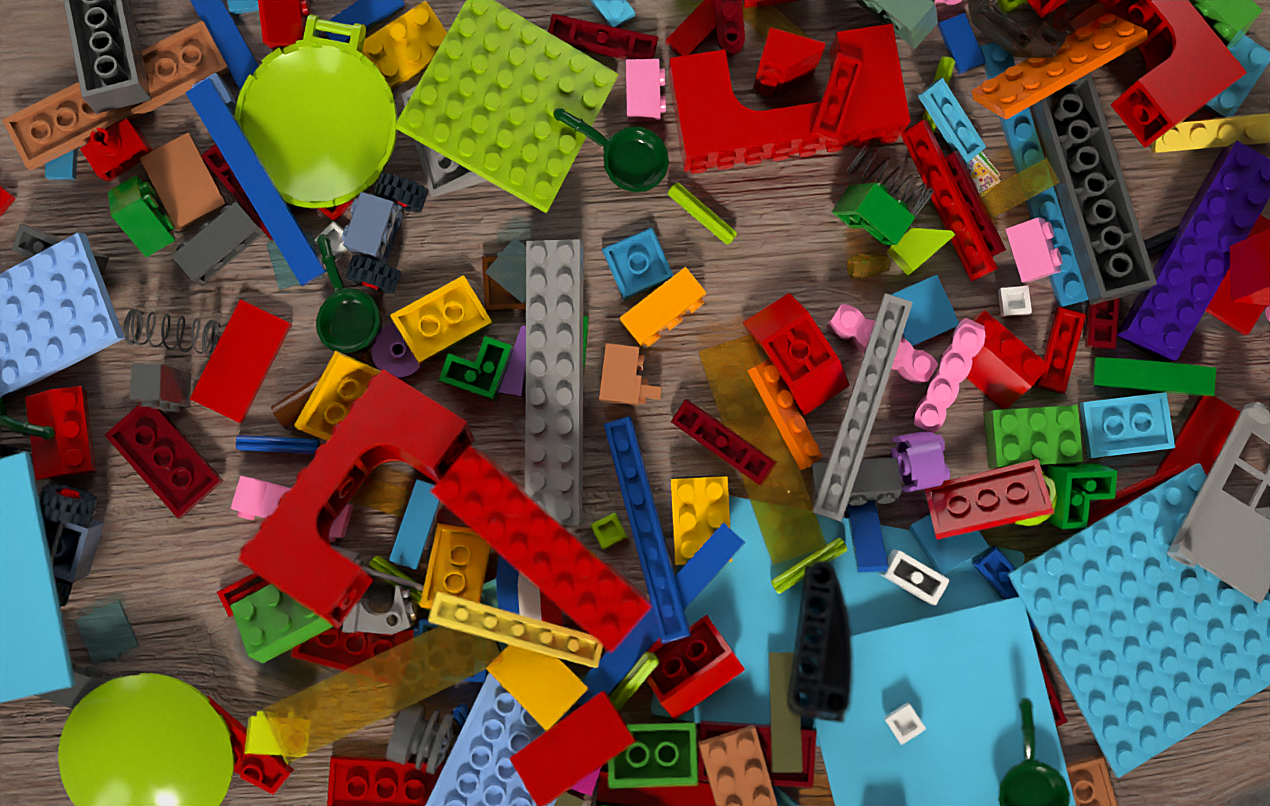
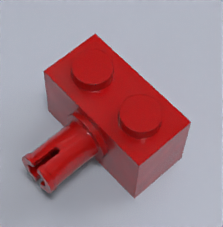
[80,118,153,183]

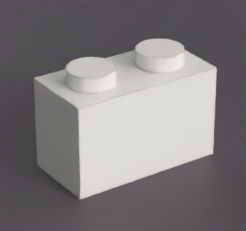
[878,549,950,606]

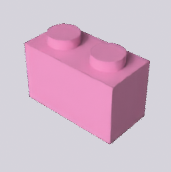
[626,59,666,122]
[1006,217,1063,282]

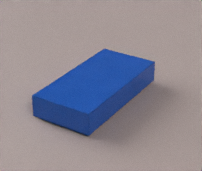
[938,13,986,75]

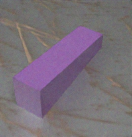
[499,326,526,398]

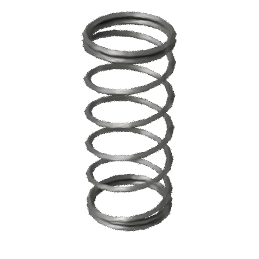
[846,142,934,217]
[123,308,219,356]

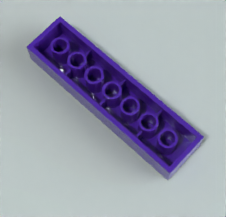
[1117,140,1270,362]

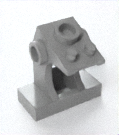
[342,585,417,634]

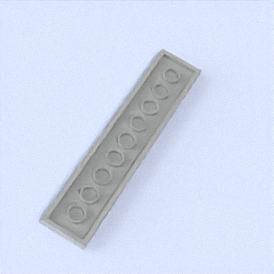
[525,239,584,525]

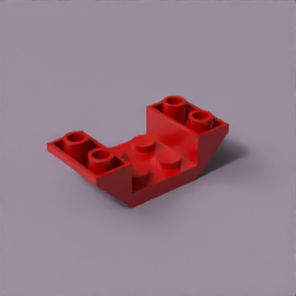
[742,293,850,416]

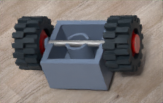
[342,173,429,294]
[39,484,105,608]

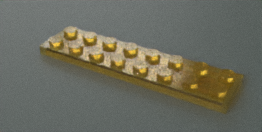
[698,334,827,565]
[263,625,503,764]

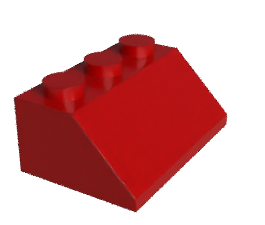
[258,0,311,51]
[753,27,826,96]
[941,310,1050,410]
[25,386,97,481]
[646,615,745,720]

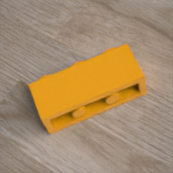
[619,267,706,348]

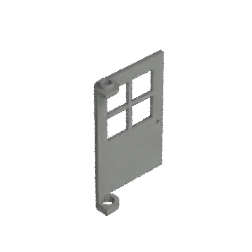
[1167,402,1270,604]

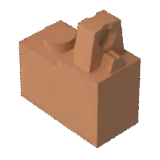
[599,343,662,406]

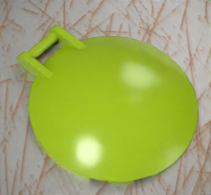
[235,14,398,208]
[58,673,235,806]

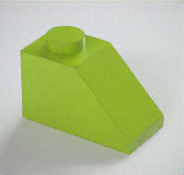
[886,228,955,276]

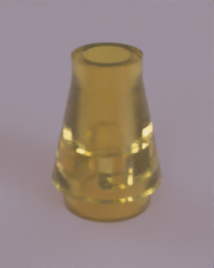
[846,253,890,280]

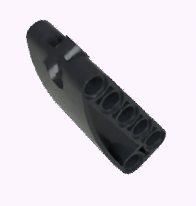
[787,561,853,723]

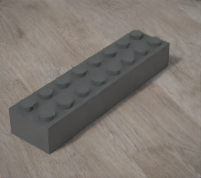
[1030,72,1157,305]

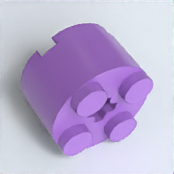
[890,431,950,492]

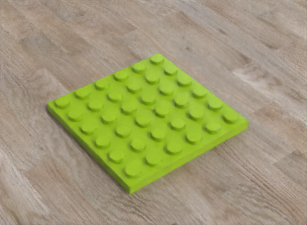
[394,0,619,213]

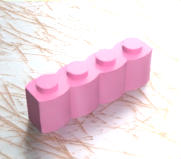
[826,304,938,385]
[914,318,985,433]
[231,476,354,542]

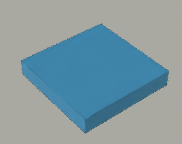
[602,227,674,300]
[891,275,959,346]
[909,514,989,575]

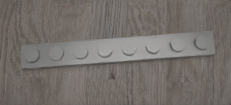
[812,293,913,522]

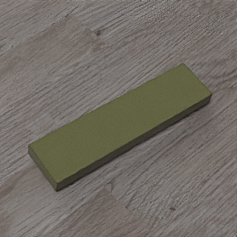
[768,652,802,772]

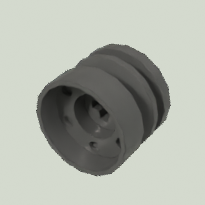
[386,699,454,774]

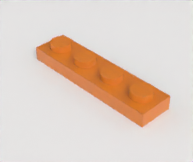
[748,358,823,470]

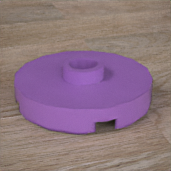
[371,324,424,379]

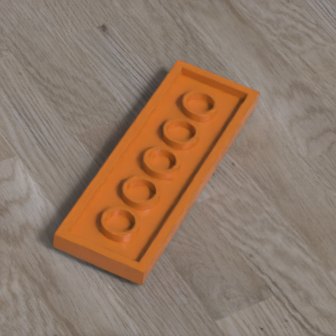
[971,13,1148,120]

